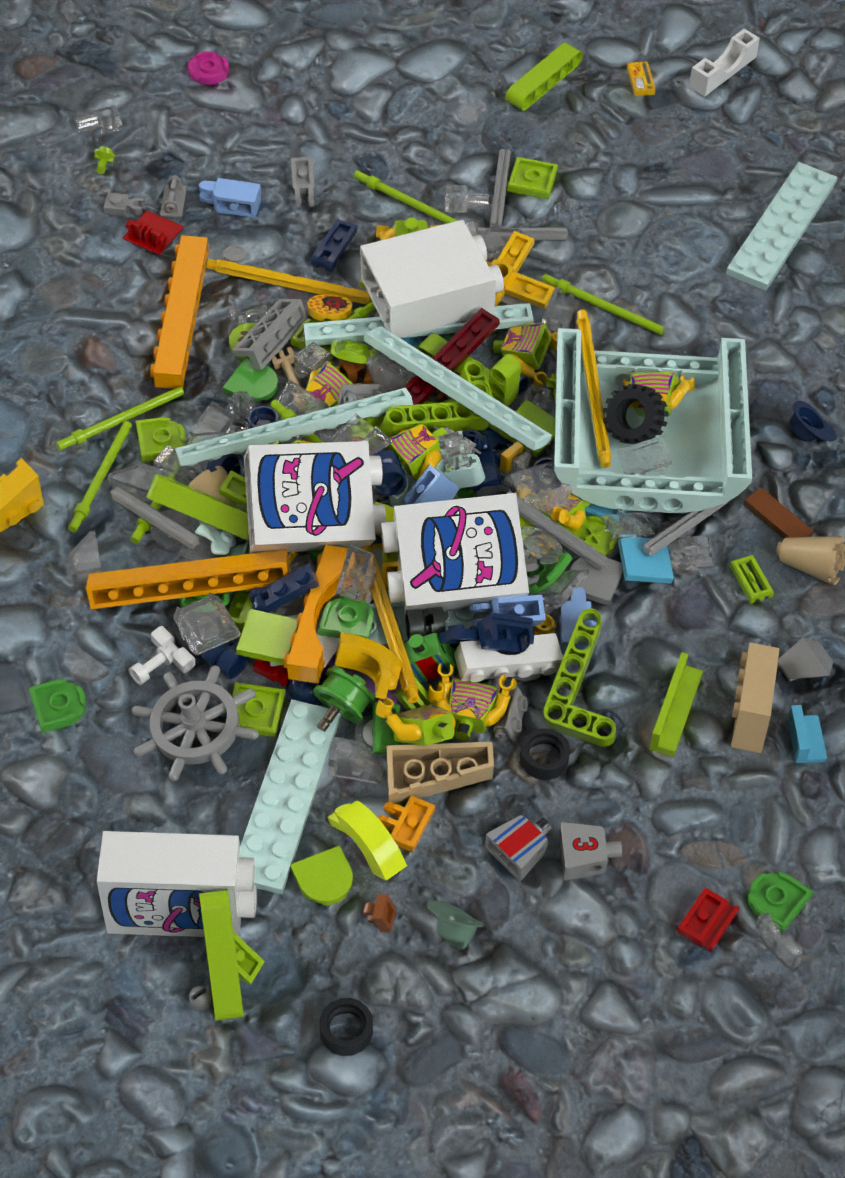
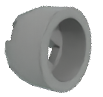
[189,986,212,1011]

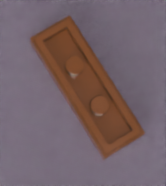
[743,488,814,538]

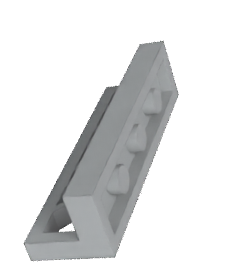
[232,299,308,370]

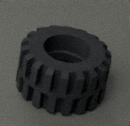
[603,384,668,445]

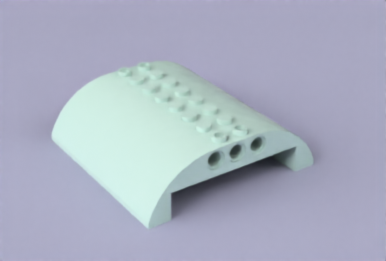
[554,328,752,513]

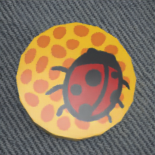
[307,294,352,322]

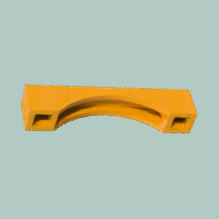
[284,545,356,684]

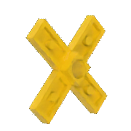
[486,231,555,309]

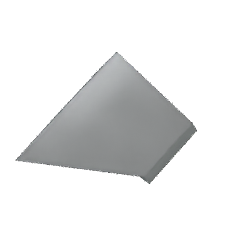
[778,637,833,682]

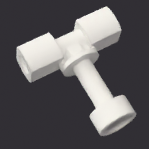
[129,626,195,685]

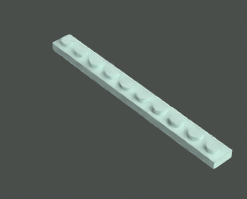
[303,303,534,347]
[364,326,552,451]
[175,388,413,467]

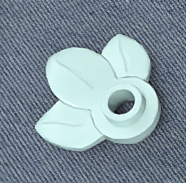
[195,520,236,555]

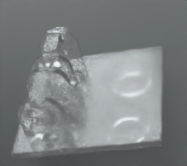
[510,461,573,513]

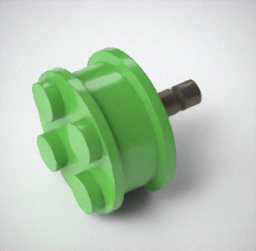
[313,665,375,732]

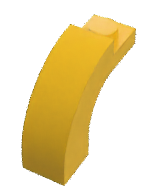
[335,632,402,699]

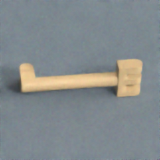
[271,346,310,412]

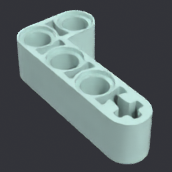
[388,454,485,508]

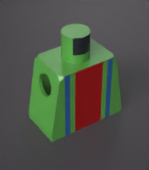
[404,633,458,684]

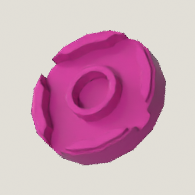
[188,52,229,85]

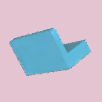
[787,705,827,763]

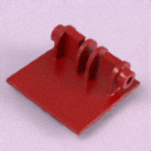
[122,211,184,255]

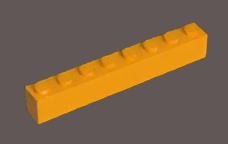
[150,235,209,389]
[86,549,291,609]

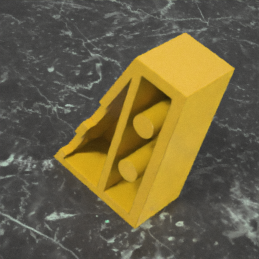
[0,458,44,533]

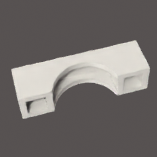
[689,29,760,96]
[454,633,563,682]

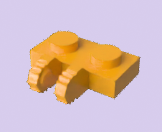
[378,795,435,853]

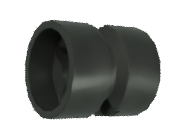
[405,607,446,641]

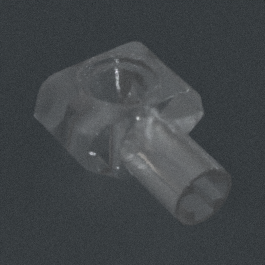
[75,105,123,135]
[445,185,489,213]

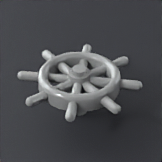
[132,665,259,782]

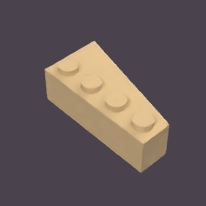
[731,642,780,753]
[386,742,494,804]

